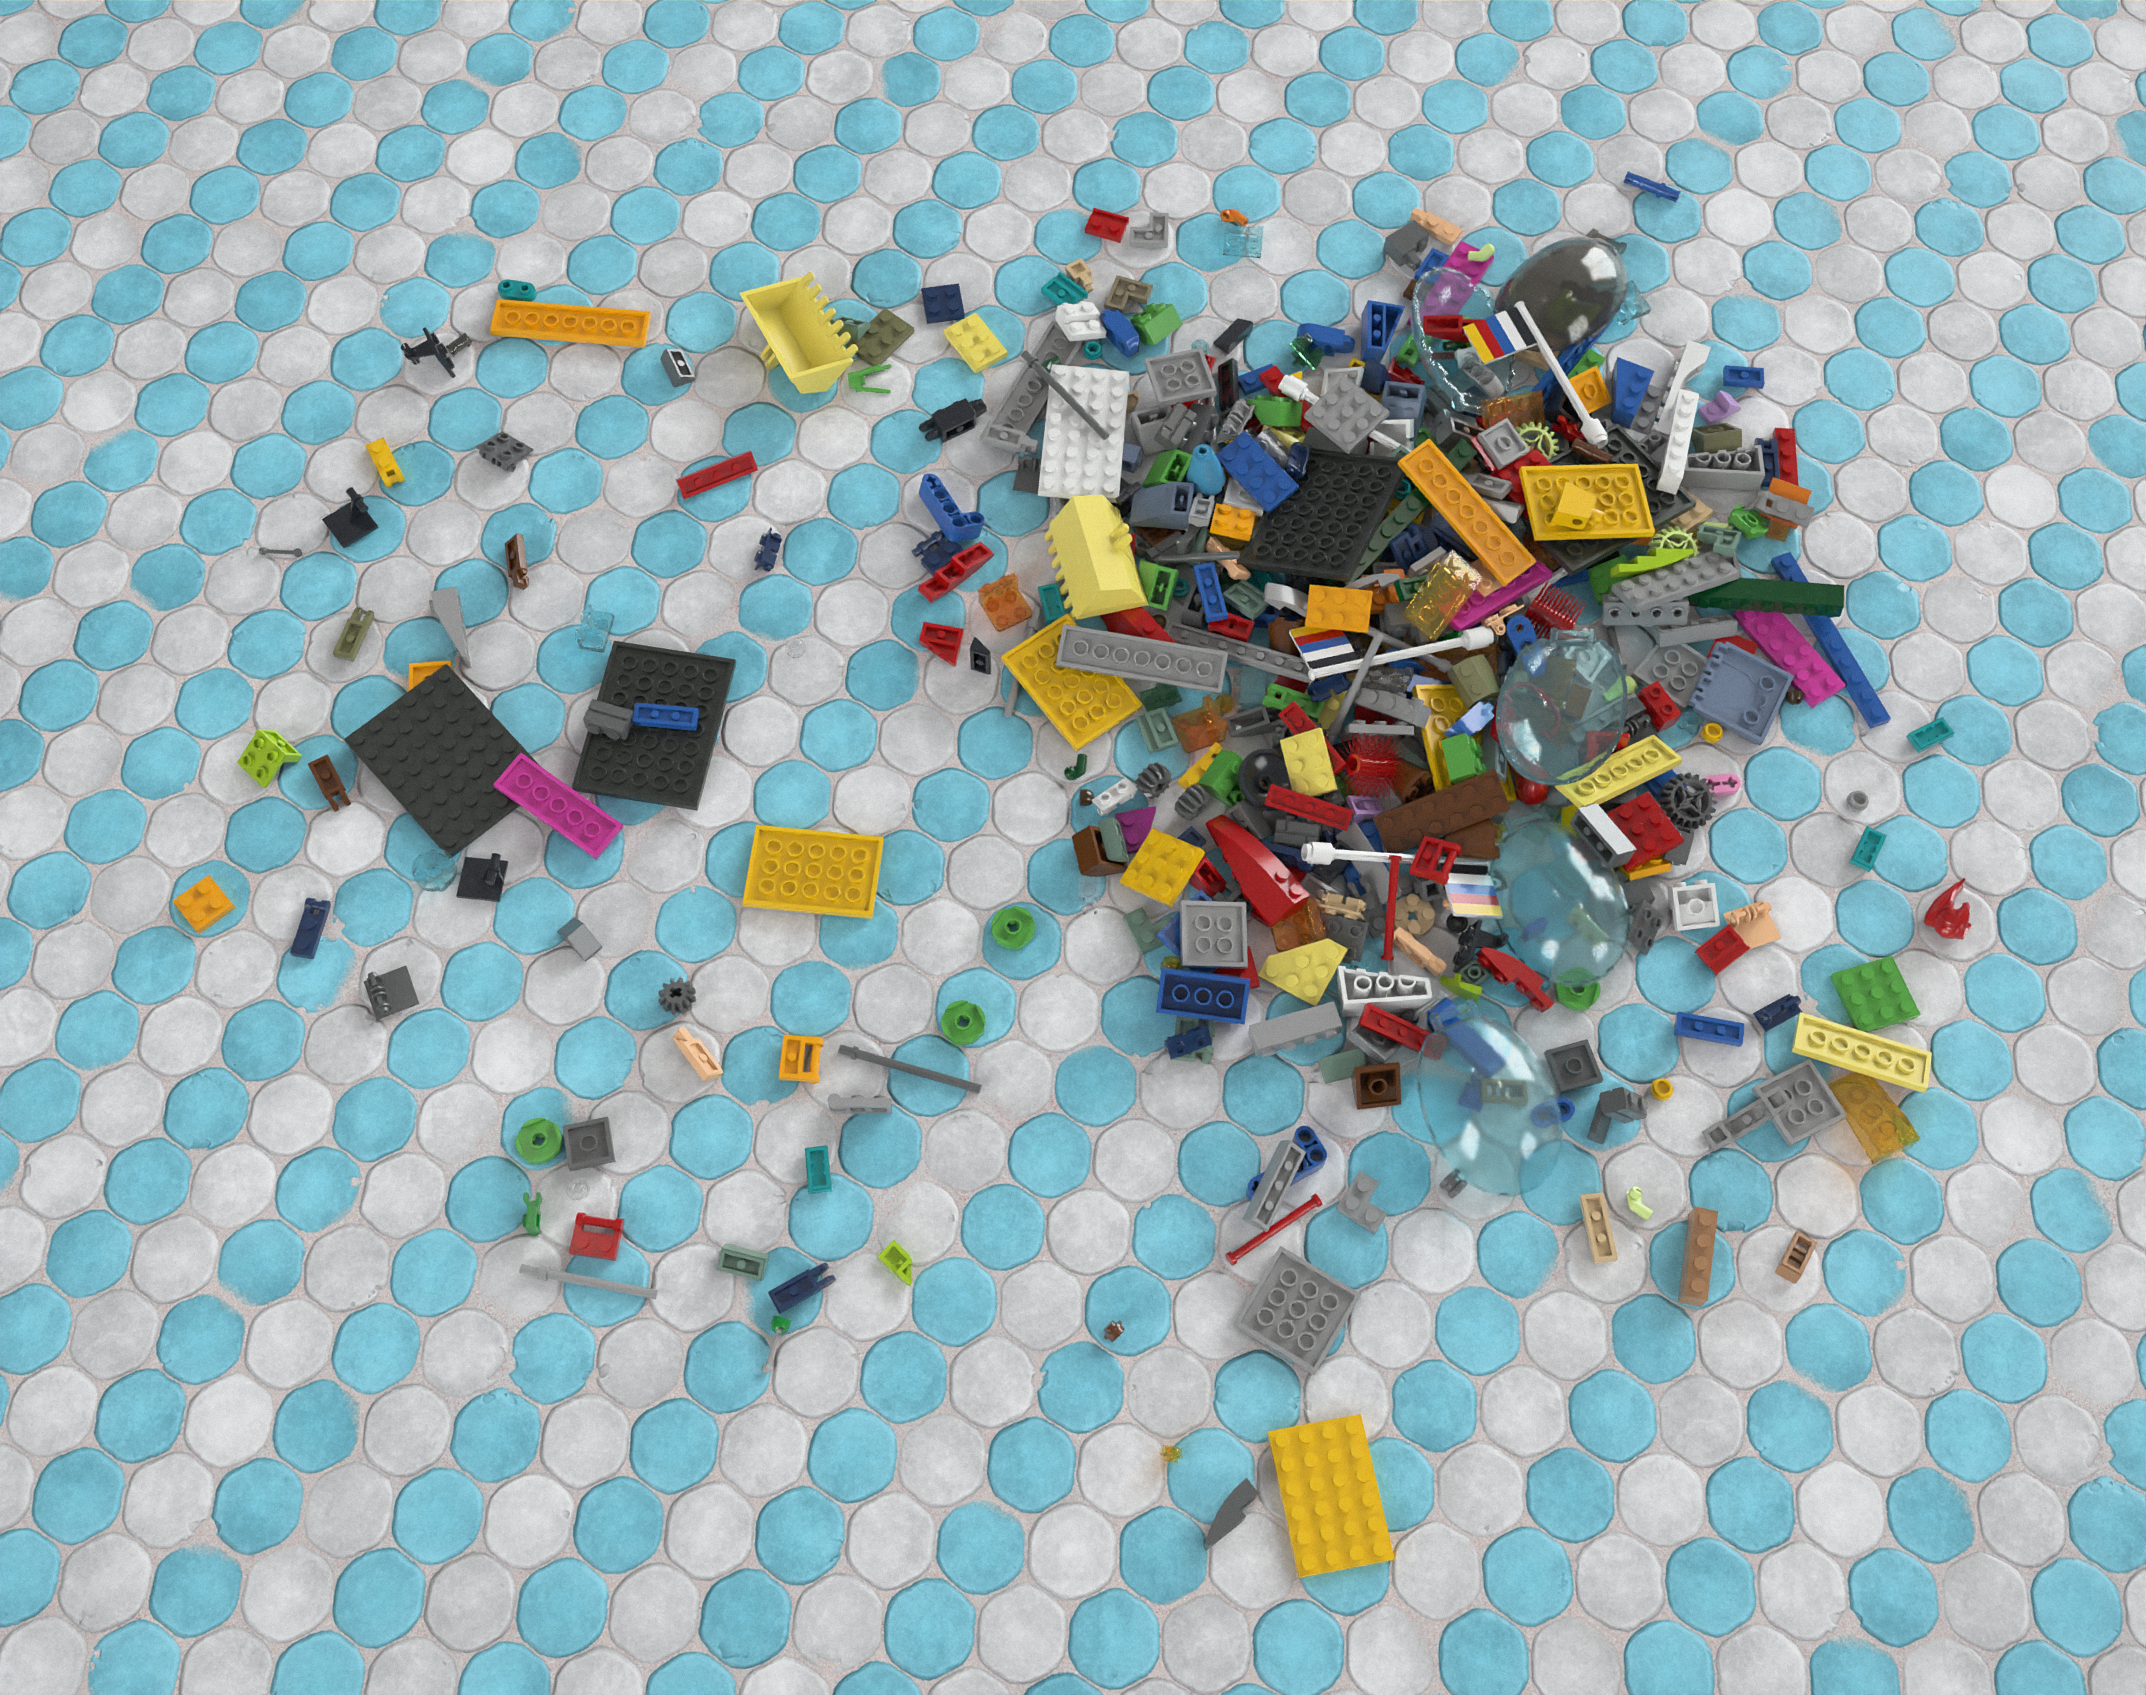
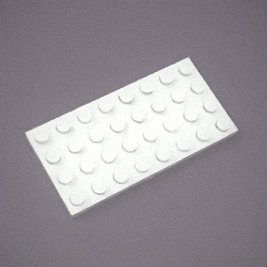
[1038,364,1129,503]

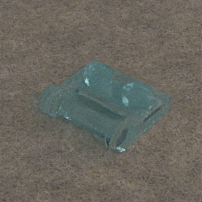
[1223,223,1264,258]
[1605,280,1651,326]

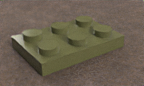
[847,308,914,366]

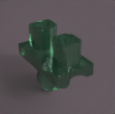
[1289,333,1325,370]
[1139,683,1182,712]

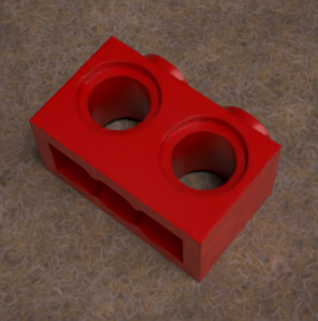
[1208,612,1255,643]
[1637,681,1681,733]

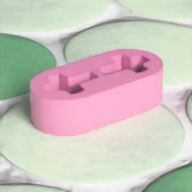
[1705,774,1741,797]

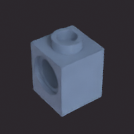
[1121,442,1143,474]

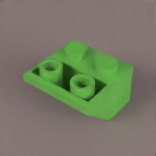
[1130,303,1183,345]
[1247,395,1302,426]
[1142,449,1192,488]
[1138,560,1180,610]
[1441,733,1487,784]
[1198,749,1246,808]

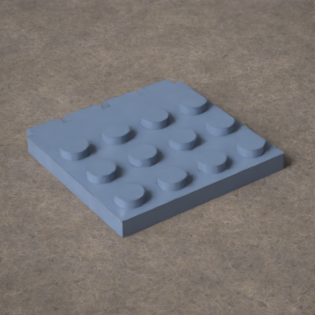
[1687,641,1794,746]

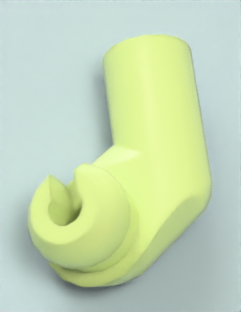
[1468,244,1495,262]
[1626,1186,1653,1220]

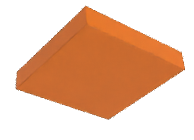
[1758,477,1812,529]

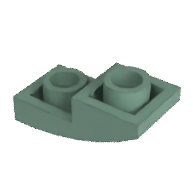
[1458,948,1493,986]

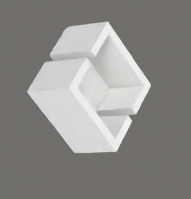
[1370,419,1414,457]

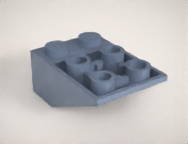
[1376,381,1427,449]
[1129,482,1194,530]

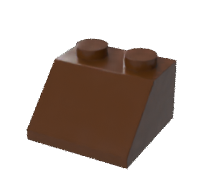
[1072,825,1128,878]

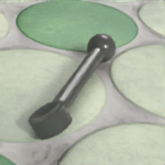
[259,547,302,557]

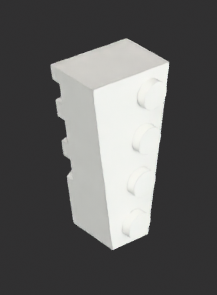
[1336,965,1433,1017]

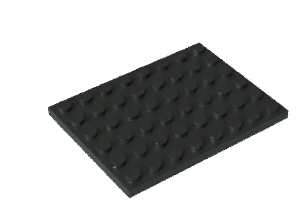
[1502,423,1697,576]
[1237,449,1406,582]
[572,641,736,811]
[344,664,540,859]

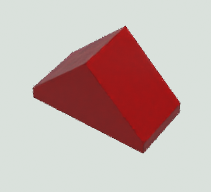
[1189,856,1227,899]

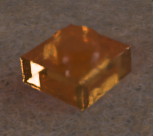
[1765,516,1792,542]

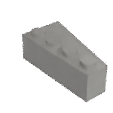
[1680,445,1765,491]

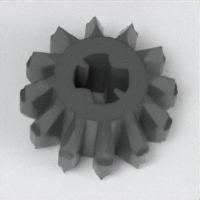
[1135,762,1172,799]
[1174,784,1210,821]
[658,977,696,1016]

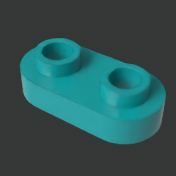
[497,279,537,302]

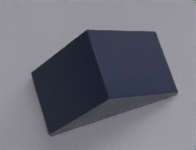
[1360,358,1392,394]

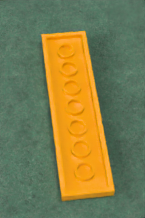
[490,299,651,348]
[1397,438,1536,587]

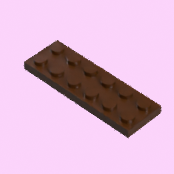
[1373,768,1511,854]

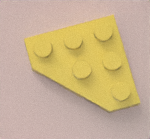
[1258,939,1348,1007]

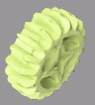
[1514,422,1559,460]
[1646,526,1701,564]

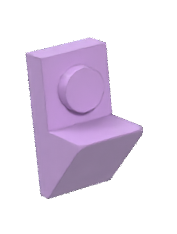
[1697,390,1741,425]
[1346,795,1384,824]

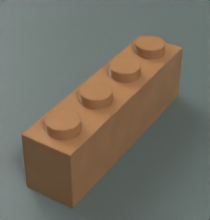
[1678,1207,1718,1307]

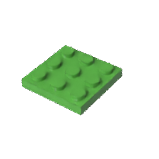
[1830,956,1921,1033]

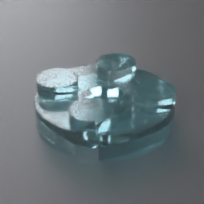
[412,849,457,892]

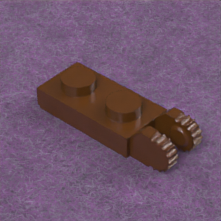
[308,755,351,812]

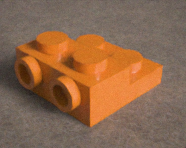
[1360,569,1414,615]

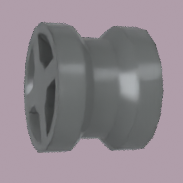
[1439,1170,1468,1199]

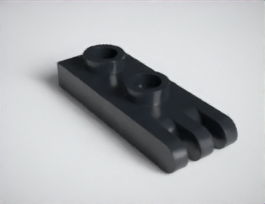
[1218,358,1239,412]

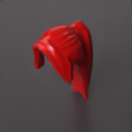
[1507,752,1549,805]
[1924,878,1971,940]

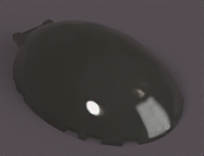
[1494,228,1628,352]

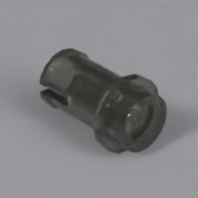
[446,333,472,357]

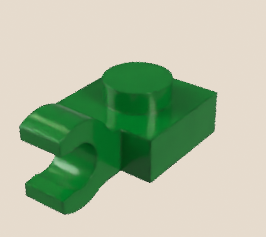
[523,1192,542,1235]

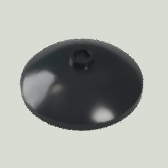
[1238,748,1292,811]

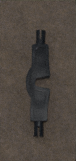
[1496,617,1516,690]

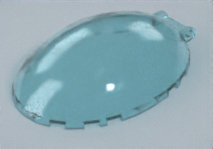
[1410,267,1515,419]
[1496,628,1628,785]
[1489,807,1630,987]
[1416,998,1563,1197]

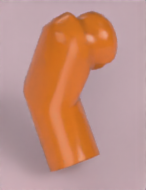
[1220,209,1249,227]

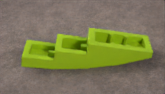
[1610,548,1694,577]

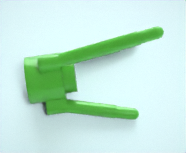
[847,364,892,394]

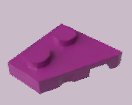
[1115,806,1156,854]

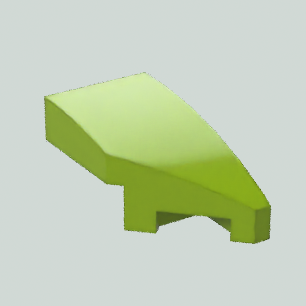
[1439,974,1482,1003]
[877,1240,912,1286]

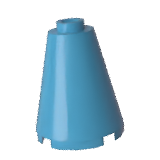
[1186,444,1226,498]

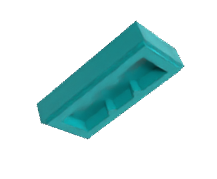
[1038,583,1066,625]
[1906,717,1955,753]
[1849,826,1887,872]
[805,1145,832,1194]

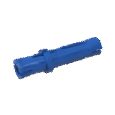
[1623,171,1681,203]

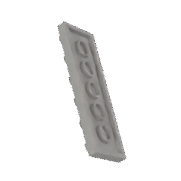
[1612,551,1740,613]

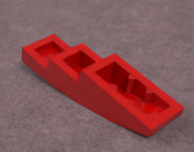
[1422,315,1482,343]
[918,541,994,603]

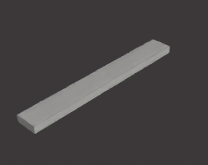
[1165,621,1318,684]

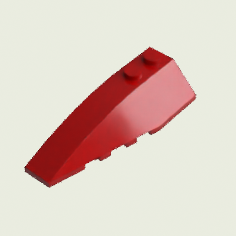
[1099,607,1176,643]
[1205,814,1310,927]

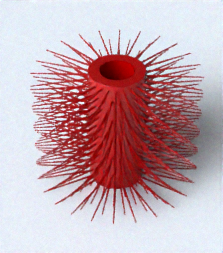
[1516,581,1586,655]
[1335,733,1410,799]

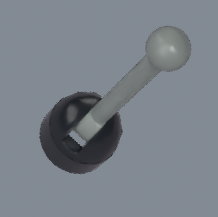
[1399,991,1445,1025]

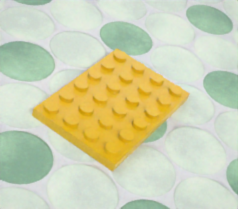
[1519,464,1655,541]
[1001,613,1143,752]
[1411,685,1517,803]
[742,825,884,919]
[1267,1414,1395,1579]

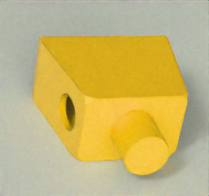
[1551,481,1604,530]

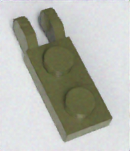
[333,607,375,662]

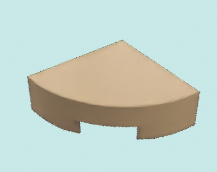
[1126,390,1139,414]

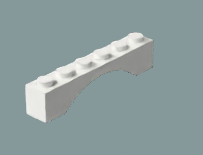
[1650,340,1711,438]
[1656,389,1699,494]

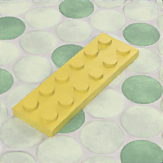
[1555,734,1682,808]
[1792,1012,1932,1093]

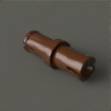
[1571,438,1613,464]

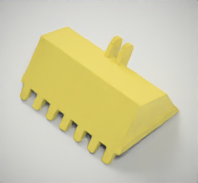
[739,272,858,394]
[1044,495,1148,621]

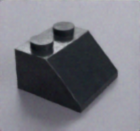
[1542,378,1592,425]

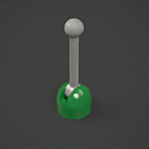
[762,1316,791,1374]

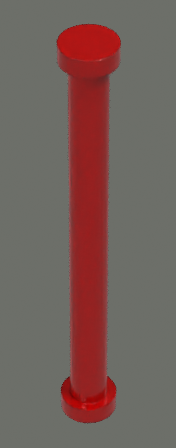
[1381,855,1402,961]
[1225,1194,1323,1266]

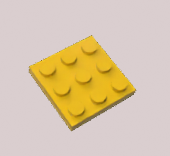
[1119,828,1205,907]

